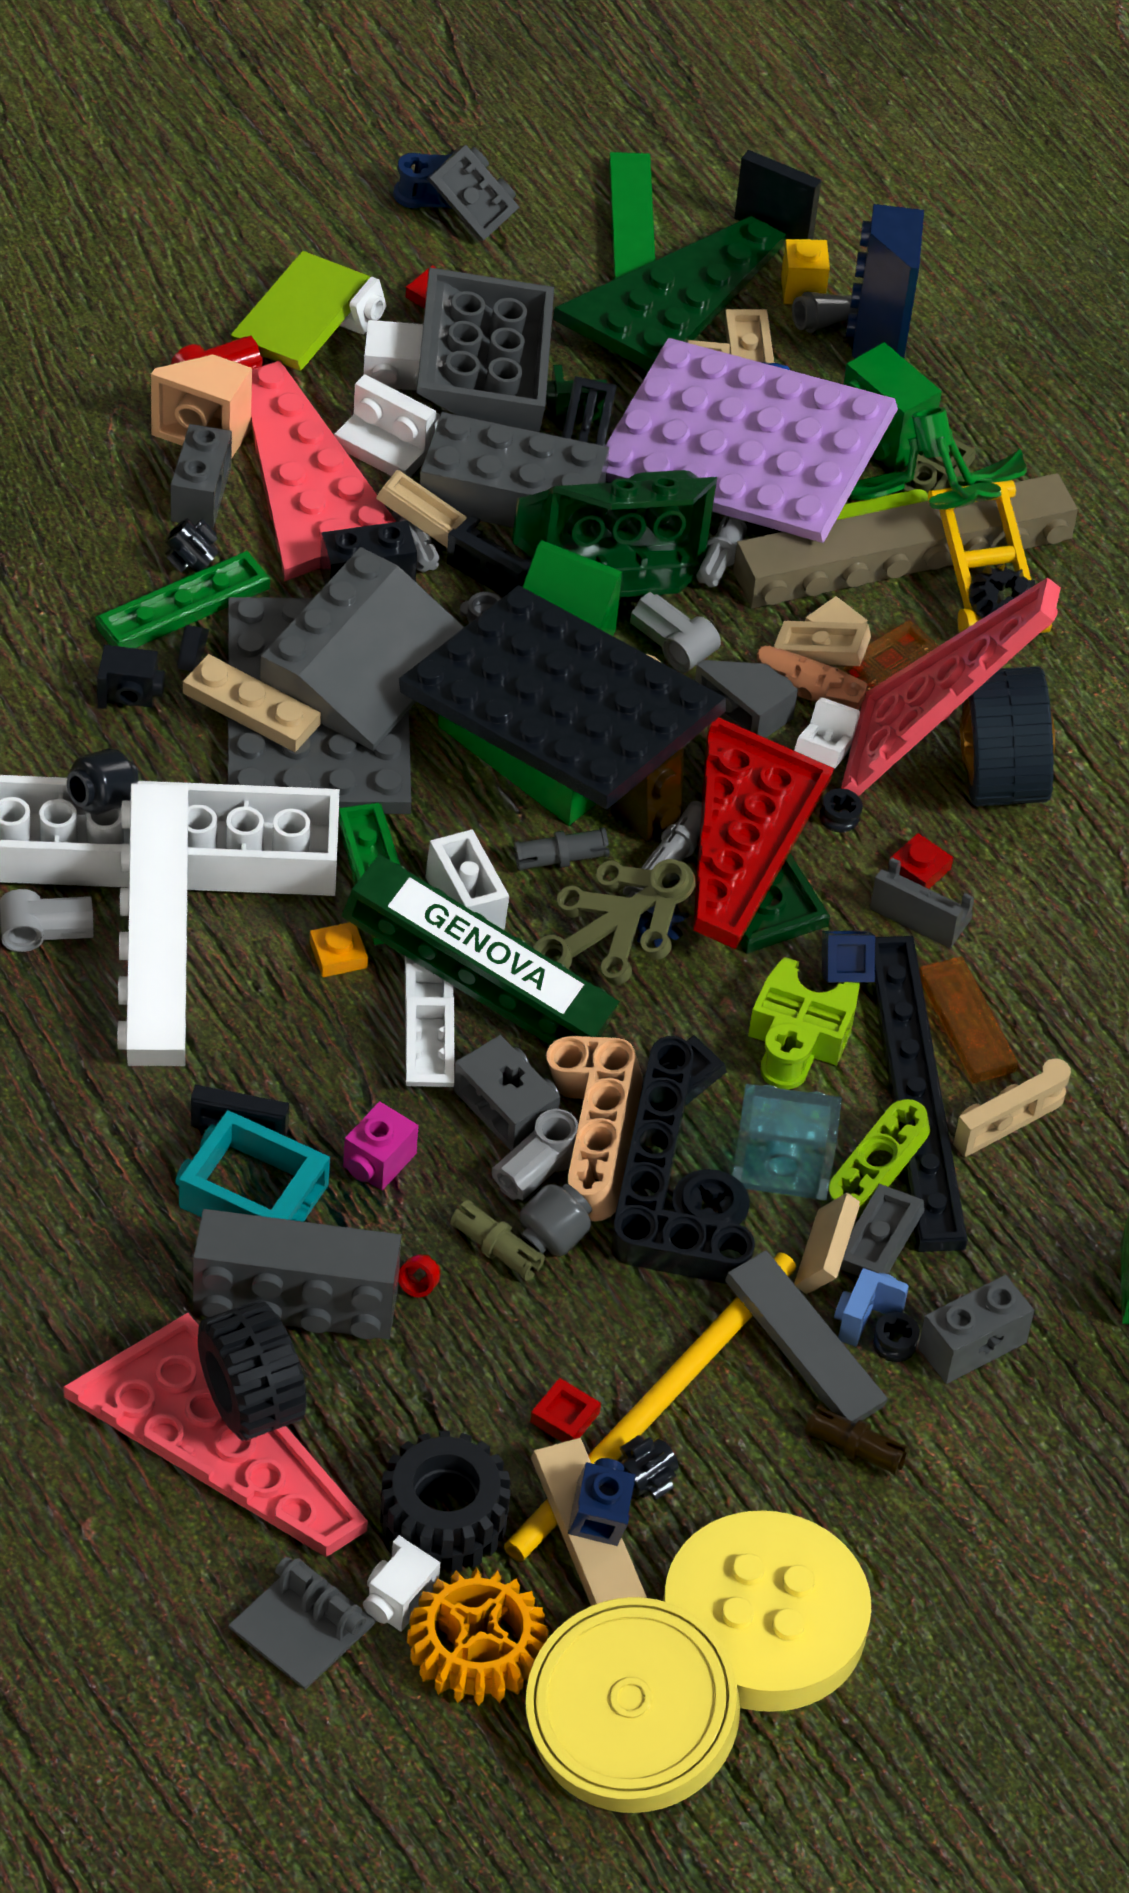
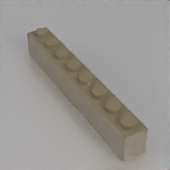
[733,473,1078,608]

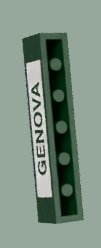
[341,854,620,1045]

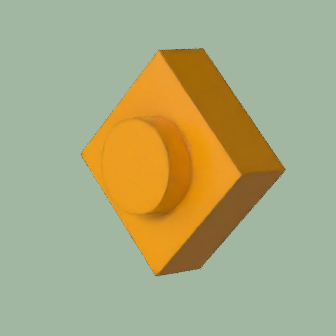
[309,922,368,978]

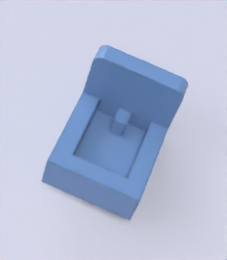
[834,1268,909,1347]

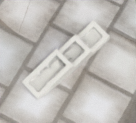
[405,956,454,1087]

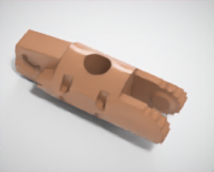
[756,645,867,710]

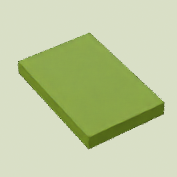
[231,251,370,371]

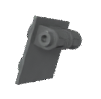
[228,1556,376,1690]

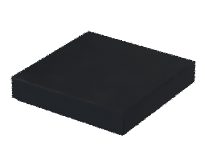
[734,150,821,240]

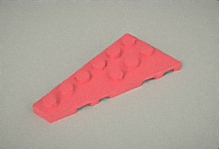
[251,360,396,581]
[841,577,1061,796]
[64,1313,368,1557]

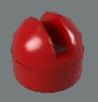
[399,1254,441,1298]

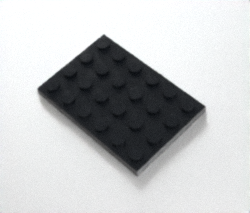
[399,585,726,809]

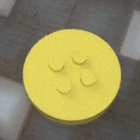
[663,1510,871,1712]
[526,1597,740,1813]

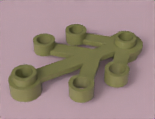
[533,859,695,985]

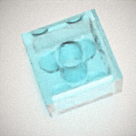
[732,1084,842,1200]

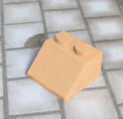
[151,354,252,457]

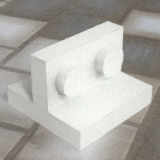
[334,374,440,477]

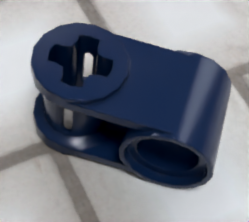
[393,153,452,209]

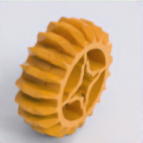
[407,1567,548,1707]

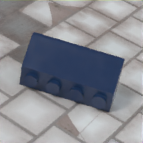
[846,204,924,358]

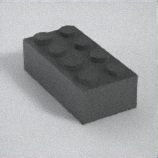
[420,412,609,528]
[193,1209,402,1340]

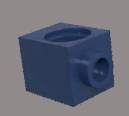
[822,931,875,982]

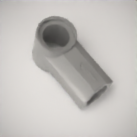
[630,592,721,673]
[0,889,93,952]
[492,1108,578,1201]

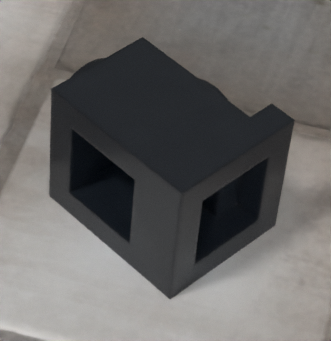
[97,645,166,709]

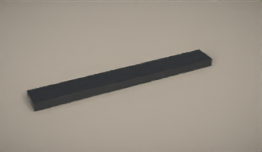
[872,936,968,1252]

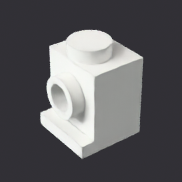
[363,1535,441,1632]

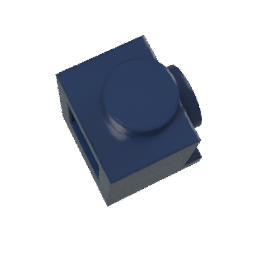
[568,1458,636,1546]

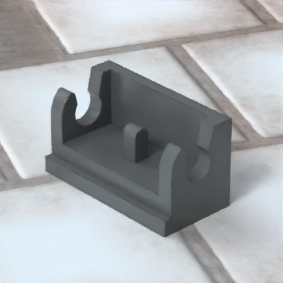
[870,857,974,949]

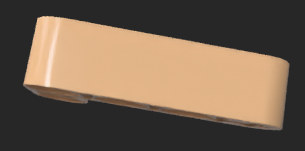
[546,1036,643,1222]

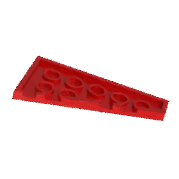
[693,717,834,949]

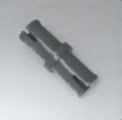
[514,828,610,871]

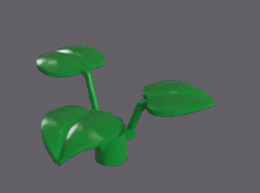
[848,407,1027,510]

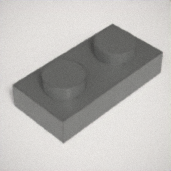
[840,1184,925,1276]

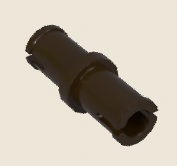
[805,1405,910,1476]

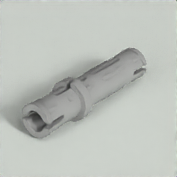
[623,801,702,897]

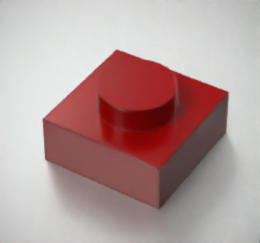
[889,833,954,889]
[530,1378,601,1442]

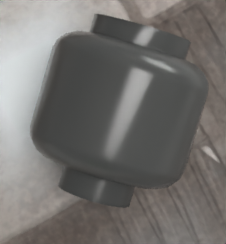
[520,1183,592,1256]

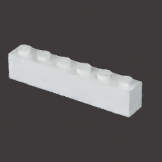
[117,784,189,1066]

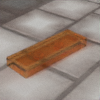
[919,956,1018,1084]

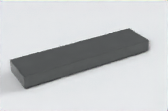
[725,1250,888,1423]

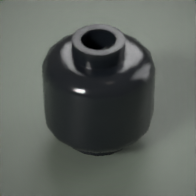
[66,748,138,815]

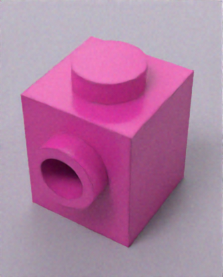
[343,1101,419,1191]

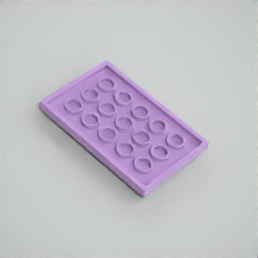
[605,338,898,543]

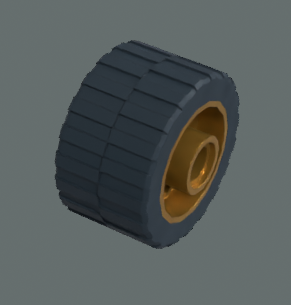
[960,666,1055,806]

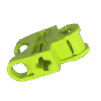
[748,957,860,1090]

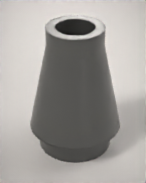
[792,291,857,333]

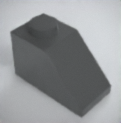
[695,660,798,738]

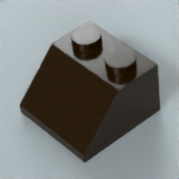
[611,746,684,841]

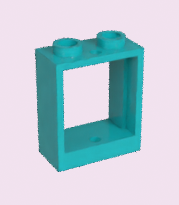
[175,1110,330,1222]

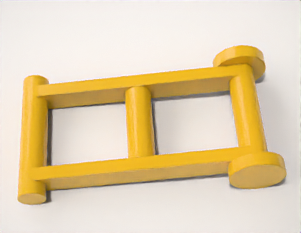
[928,480,1052,634]

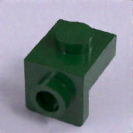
[545,364,607,423]

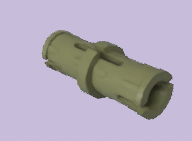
[450,1200,545,1281]

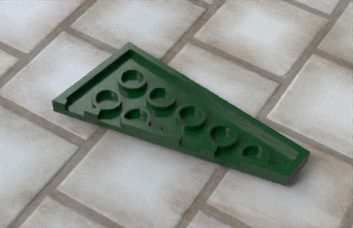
[553,216,786,371]

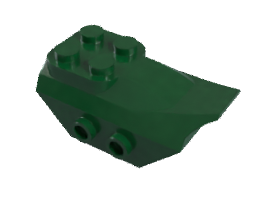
[512,470,717,600]

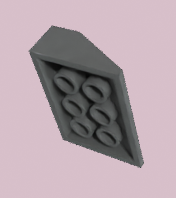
[416,267,554,432]
[260,547,464,751]

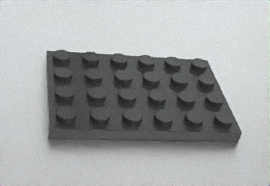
[228,597,411,814]

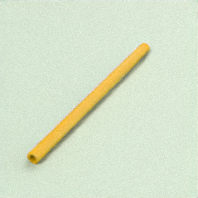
[504,1252,796,1562]

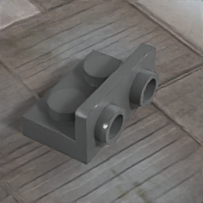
[426,145,520,241]

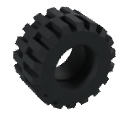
[198,1300,306,1441]
[380,1431,511,1573]

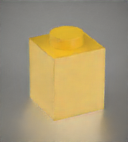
[781,239,830,304]

